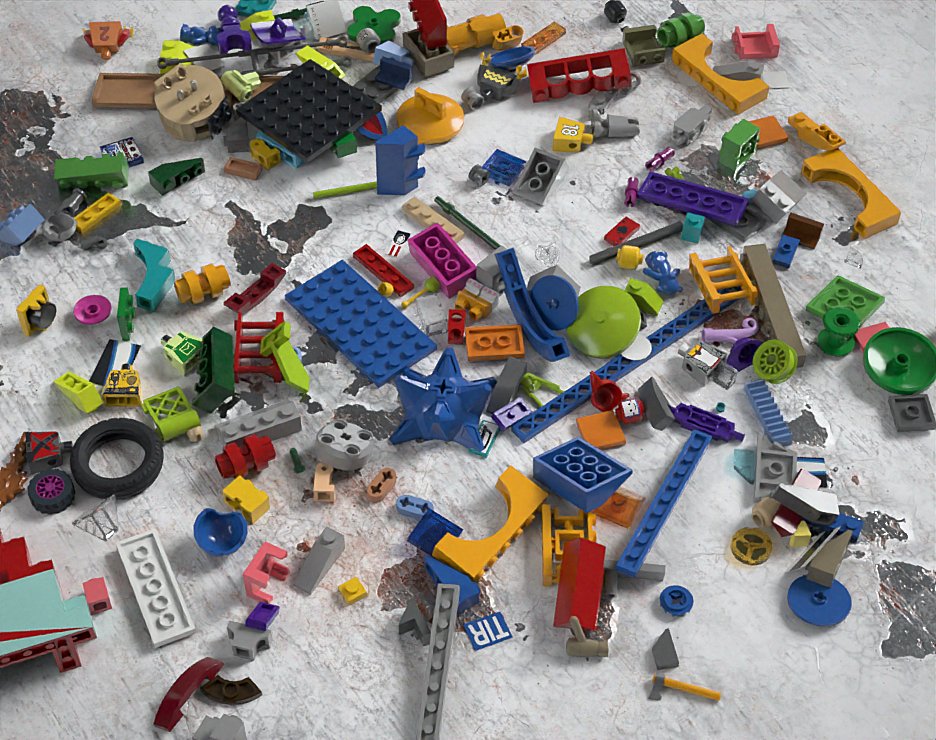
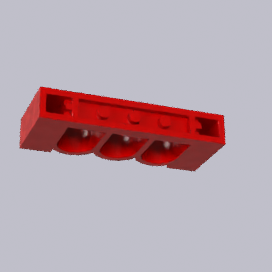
[527,48,632,103]

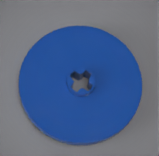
[530,275,579,331]
[787,574,852,627]

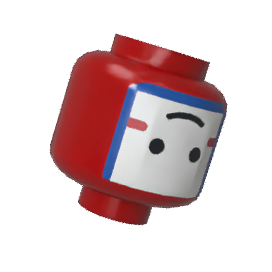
[615,398,645,425]

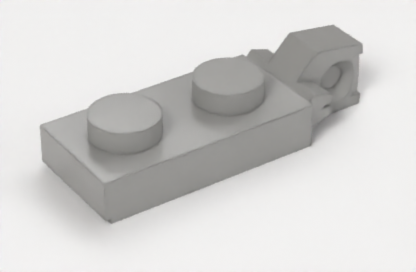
[588,88,619,118]

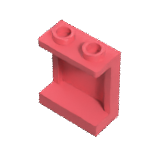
[731,24,780,59]

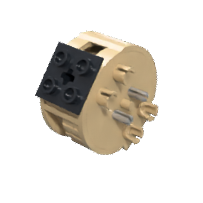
[154,63,232,142]

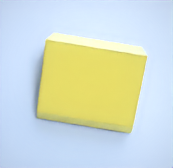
[789,521,811,547]

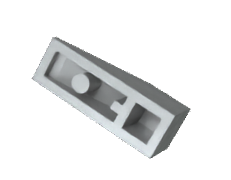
[713,61,764,81]
[293,526,345,595]

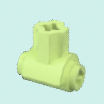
[221,70,261,102]

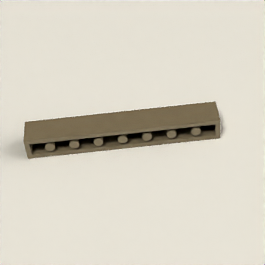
[740,244,806,368]

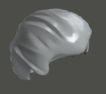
[42,213,77,242]

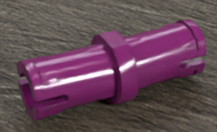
[645,147,675,172]
[624,177,639,207]

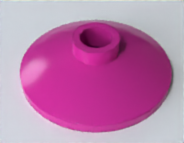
[74,295,112,325]

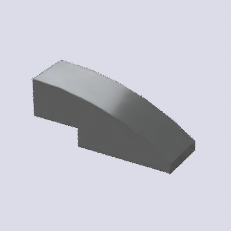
[486,356,527,414]
[638,377,675,431]

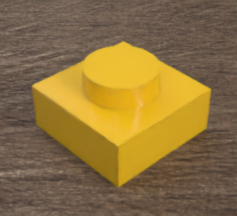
[338,577,367,606]

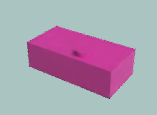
[407,222,476,299]

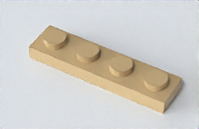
[402,196,465,244]

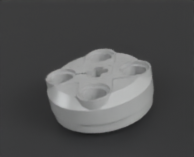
[315,419,374,470]

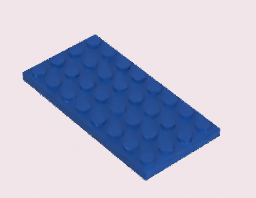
[285,259,437,388]

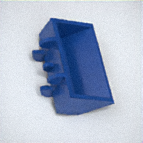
[375,125,426,195]

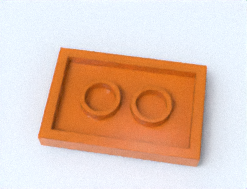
[465,324,525,362]

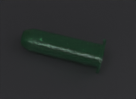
[289,448,305,474]

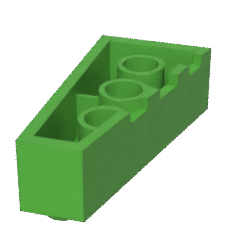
[54,152,129,188]

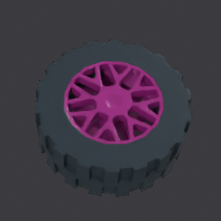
[27,469,76,515]

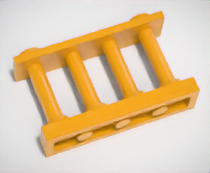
[688,246,758,314]

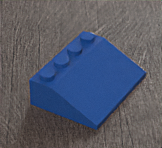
[533,437,633,513]

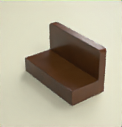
[781,212,824,250]

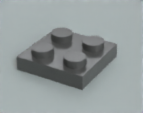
[888,394,936,432]

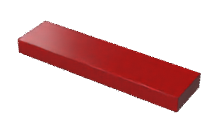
[353,244,414,298]

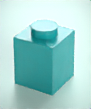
[681,213,705,244]

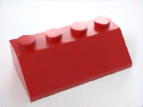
[408,0,447,49]

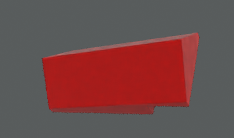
[553,537,606,632]

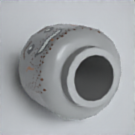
[356,28,380,53]

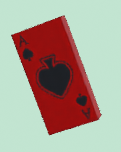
[604,216,640,246]

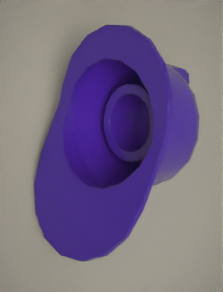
[726,338,763,373]

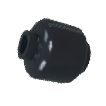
[604,0,627,23]

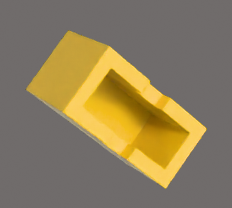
[222,475,270,524]

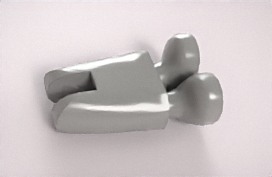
[591,110,640,138]

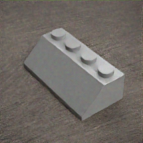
[214,400,302,447]

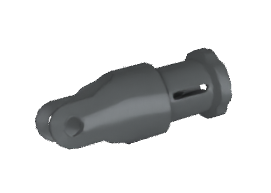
[54,188,87,217]

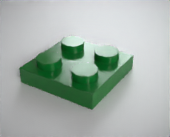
[117,287,136,341]

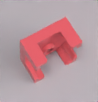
[243,541,290,604]

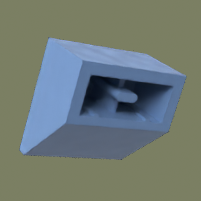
[0,204,45,246]

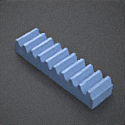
[744,379,793,447]

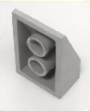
[512,148,569,206]
[751,170,807,224]

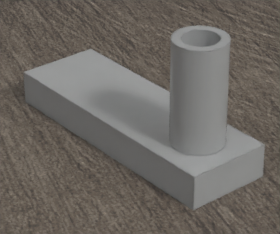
[603,560,666,598]

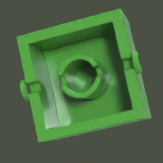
[719,119,760,171]

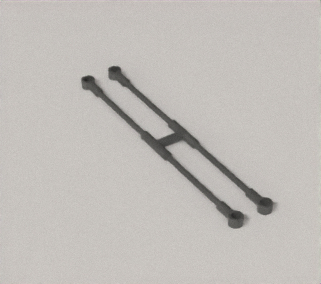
[157,36,352,79]

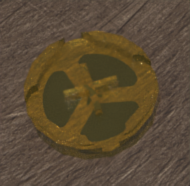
[730,527,772,566]

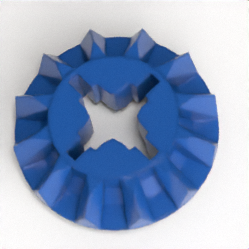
[659,585,694,617]

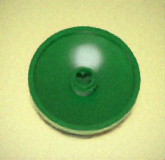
[863,327,936,395]

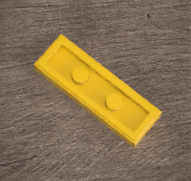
[74,192,122,234]

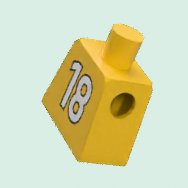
[552,117,594,152]

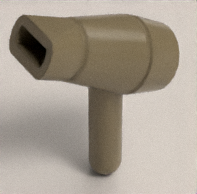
[566,616,609,657]

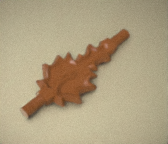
[0,432,28,511]

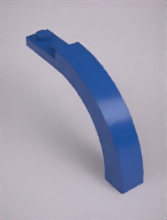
[495,247,570,362]

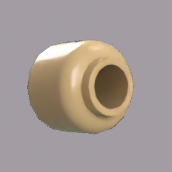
[751,497,780,528]

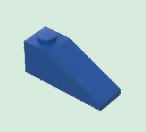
[424,555,480,615]

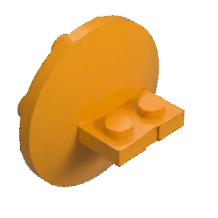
[396,87,464,144]

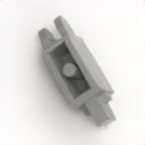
[669,105,712,147]

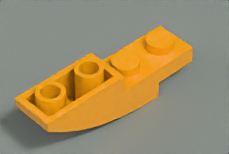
[788,111,846,150]

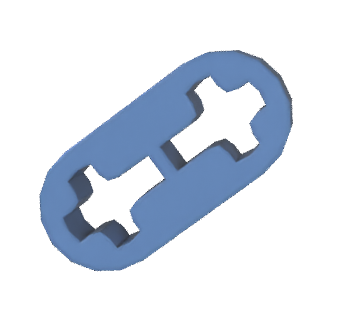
[396,495,434,521]

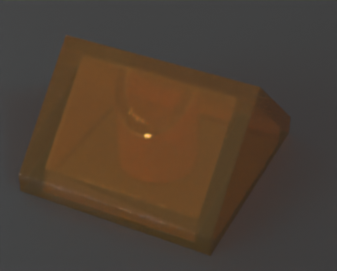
[592,487,646,529]

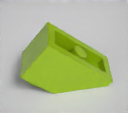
[624,278,664,316]

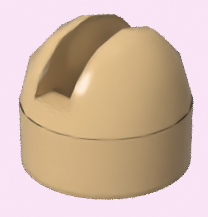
[186,426,204,442]

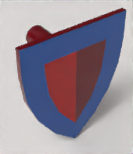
[355,111,388,140]

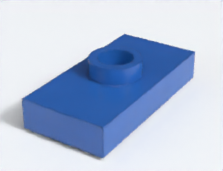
[772,235,800,268]

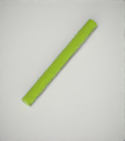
[313,181,377,199]

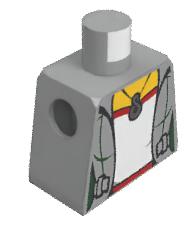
[678,342,727,386]

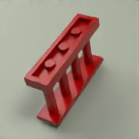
[233,312,284,383]

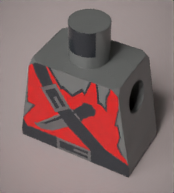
[25,431,73,474]

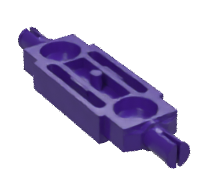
[669,402,745,442]

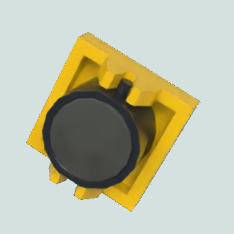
[16,284,57,336]

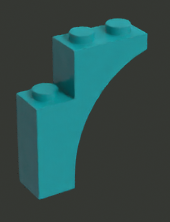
[133,238,175,312]

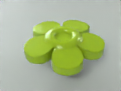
[664,167,683,180]

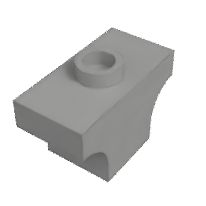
[227,621,273,661]

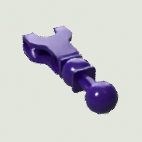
[217,5,252,54]

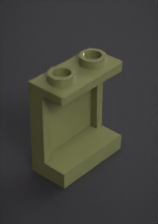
[622,25,666,67]

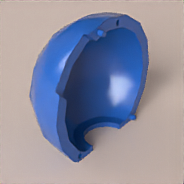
[193,508,248,557]

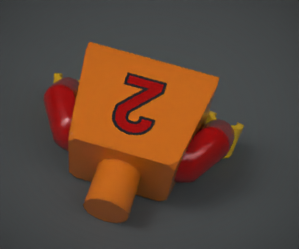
[82,21,134,60]

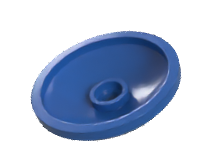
[488,46,536,72]

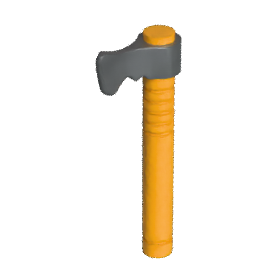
[649,673,721,701]

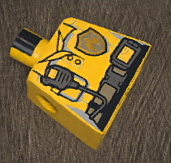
[102,363,142,407]

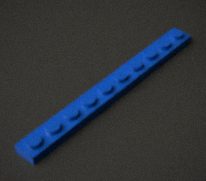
[615,430,712,578]

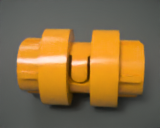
[174,263,231,305]

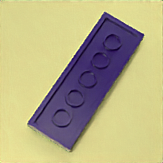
[637,171,749,226]

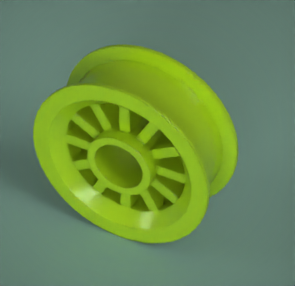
[753,339,798,384]

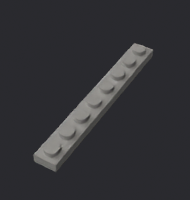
[416,583,460,740]

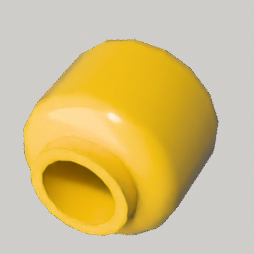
[616,245,644,270]

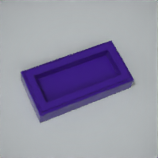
[245,602,280,631]

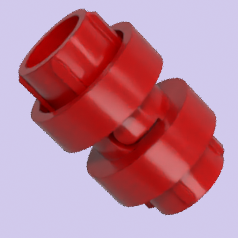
[214,434,276,479]

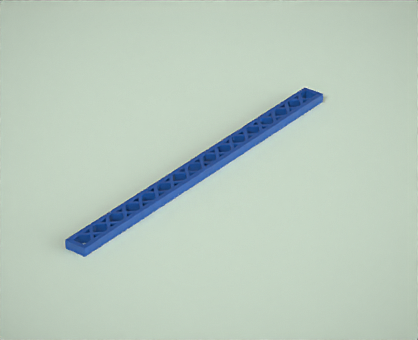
[511,286,742,443]

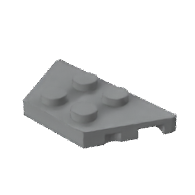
[754,433,797,502]

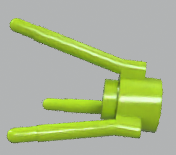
[521,372,565,407]

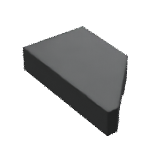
[652,628,679,670]

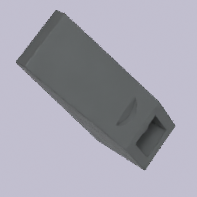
[771,483,839,526]

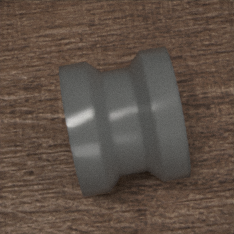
[468,164,490,186]

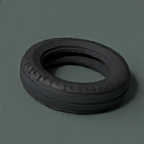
[70,418,164,500]

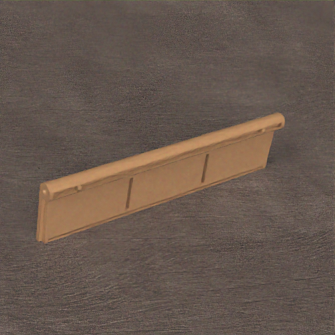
[92,73,284,110]

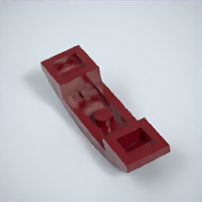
[223,263,286,313]
[153,657,225,732]

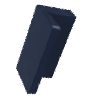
[375,56,413,90]

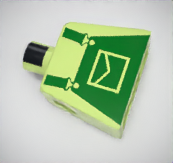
[161,331,202,376]

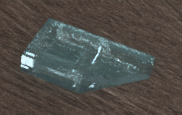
[733,449,754,485]

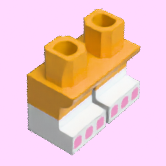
[455,278,499,321]

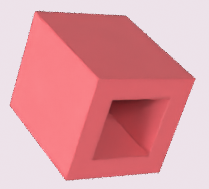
[82,577,112,615]

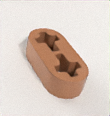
[367,468,396,503]

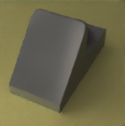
[398,598,431,646]

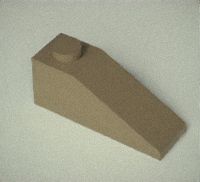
[805,530,853,588]

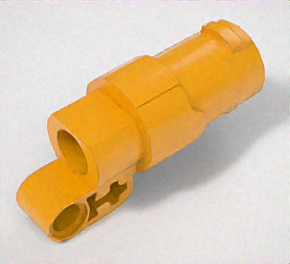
[447,13,524,55]

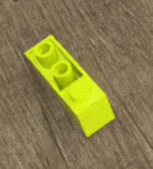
[295,46,346,79]

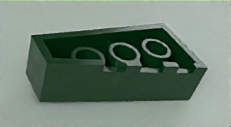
[192,326,235,413]

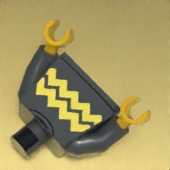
[477,52,528,101]

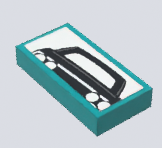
[468,420,501,458]

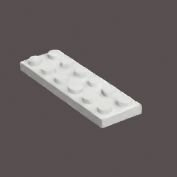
[116,529,196,648]

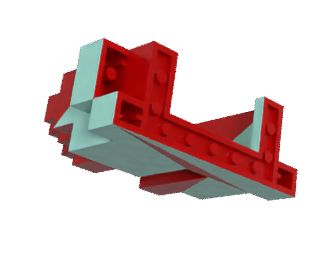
[0,529,97,673]

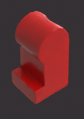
[448,309,466,345]

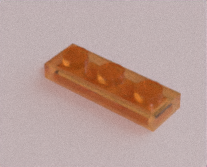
[521,21,566,54]

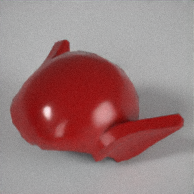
[590,371,629,412]

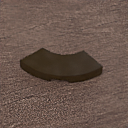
[200,675,262,705]

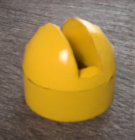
[378,282,394,297]

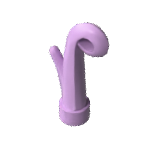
[701,318,759,344]

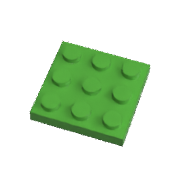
[806,275,885,327]

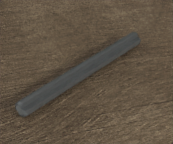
[589,221,683,265]

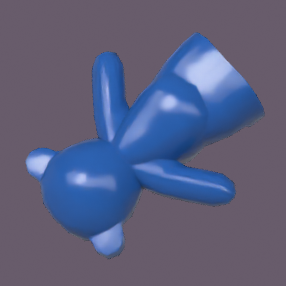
[180,24,222,46]
[643,251,683,295]

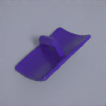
[250,18,306,45]

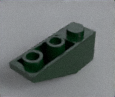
[148,157,205,196]

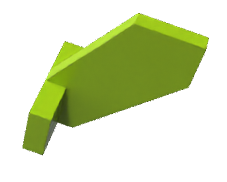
[260,321,310,394]

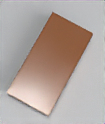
[224,157,263,180]

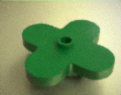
[347,6,401,45]

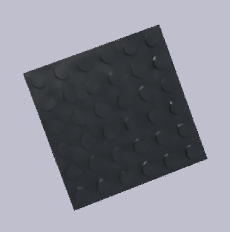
[236,59,382,163]

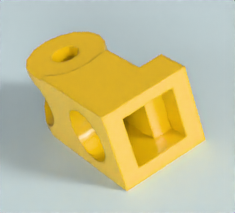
[250,139,281,170]

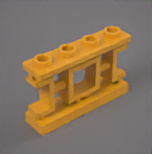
[541,505,597,586]

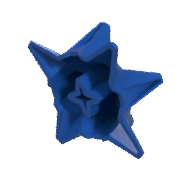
[389,347,497,454]

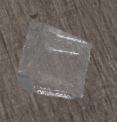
[712,361,738,390]

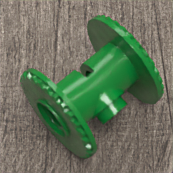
[817,307,861,357]

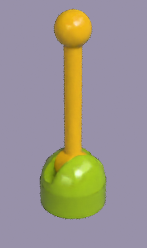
[401,276,440,308]

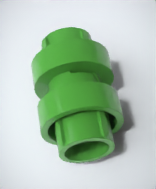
[657,12,705,49]

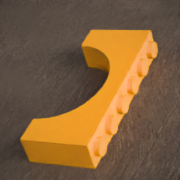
[671,33,770,115]
[801,148,901,239]
[432,465,549,583]

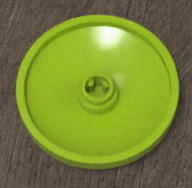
[566,286,641,359]

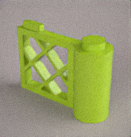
[141,386,201,442]

